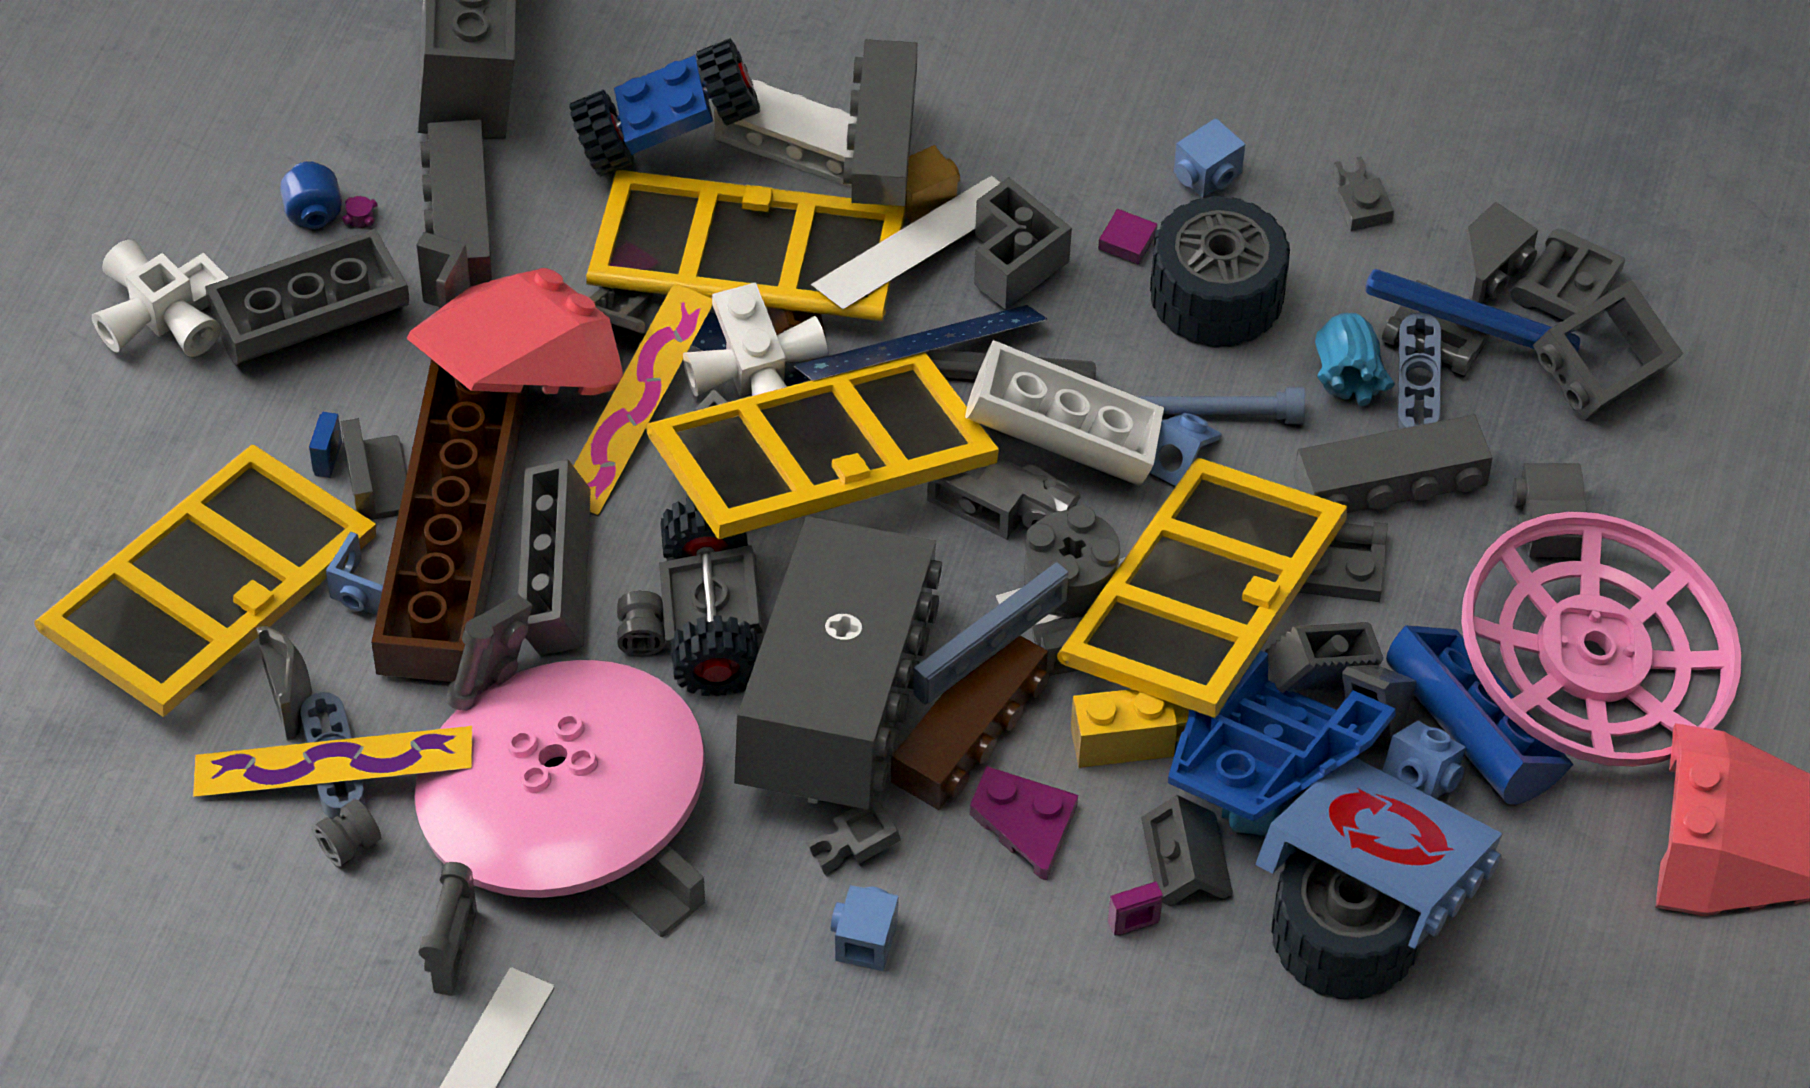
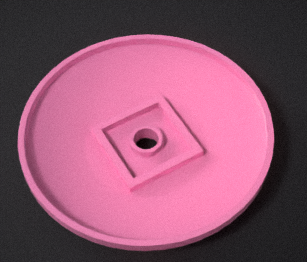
[415,660,706,898]

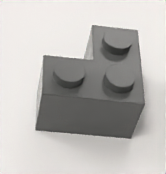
[974,177,1072,310]

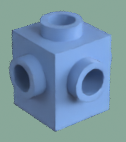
[1382,721,1466,799]

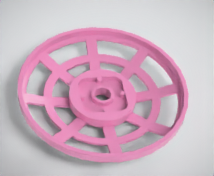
[1461,512,1741,767]

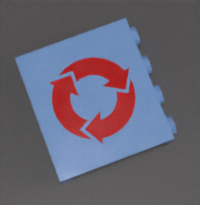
[1255,757,1503,949]

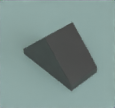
[1342,665,1416,750]

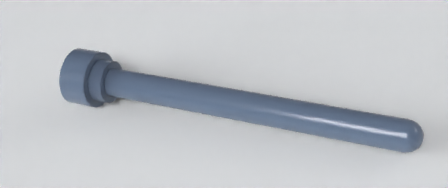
[1136,387,1305,424]

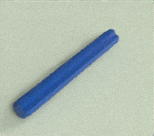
[1365,269,1581,353]

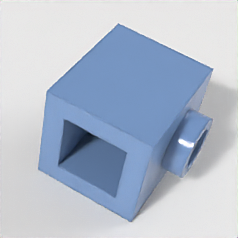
[1174,118,1245,198]
[830,885,899,971]

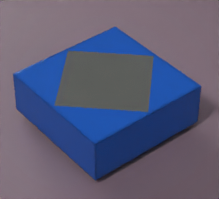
[309,411,342,478]

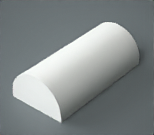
[965,340,1164,486]

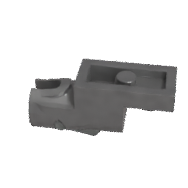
[927,458,1081,540]

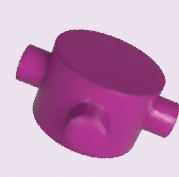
[342,196,378,228]

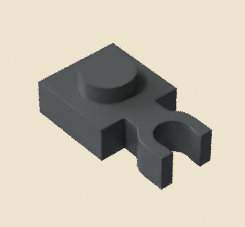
[1333,157,1394,231]
[806,795,901,875]

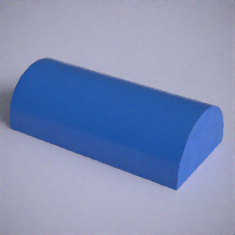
[1386,625,1574,805]

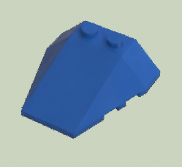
[1168,639,1396,822]

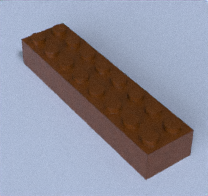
[371,359,529,682]

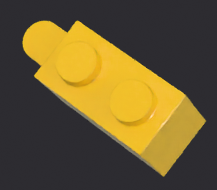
[1070,689,1189,768]

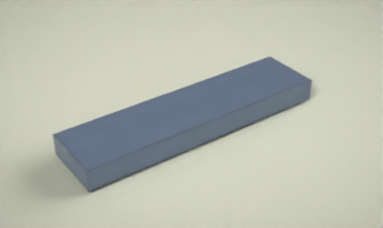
[913,562,1068,705]

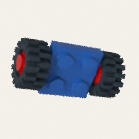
[569,38,760,177]

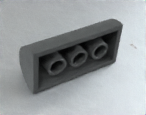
[205,228,409,365]

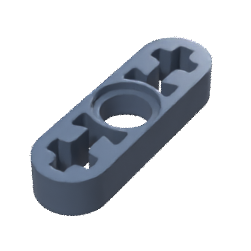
[1398,312,1441,429]
[300,692,365,818]

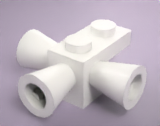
[92,239,229,357]
[683,282,828,426]

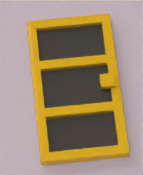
[586,170,906,322]
[647,352,999,540]
[34,445,376,717]
[1057,458,1347,718]

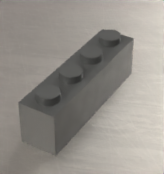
[843,39,918,206]
[420,119,492,286]
[1294,414,1493,519]
[518,459,591,656]

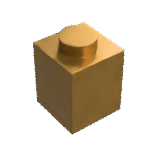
[905,145,960,223]

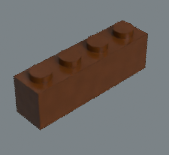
[891,635,1050,810]

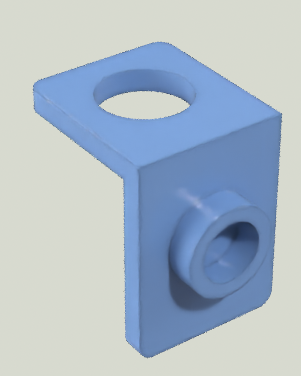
[1149,413,1222,486]
[326,532,383,615]

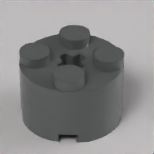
[1024,505,1120,619]

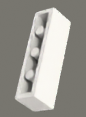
[714,80,857,188]

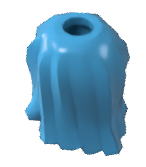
[1315,313,1395,406]

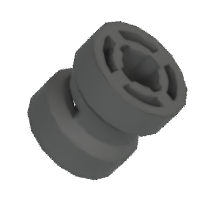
[617,590,665,657]
[312,799,381,867]

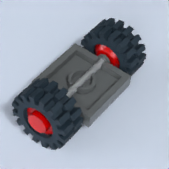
[659,496,763,696]

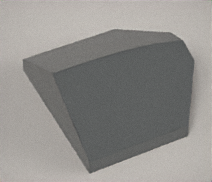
[589,287,667,338]
[256,626,312,741]

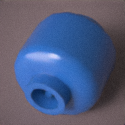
[280,161,342,229]

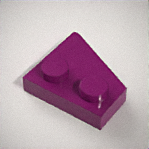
[970,766,1078,880]

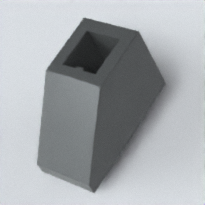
[1463,202,1538,304]

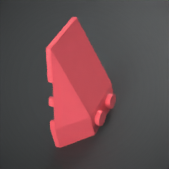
[407,268,623,395]
[1656,723,1810,916]

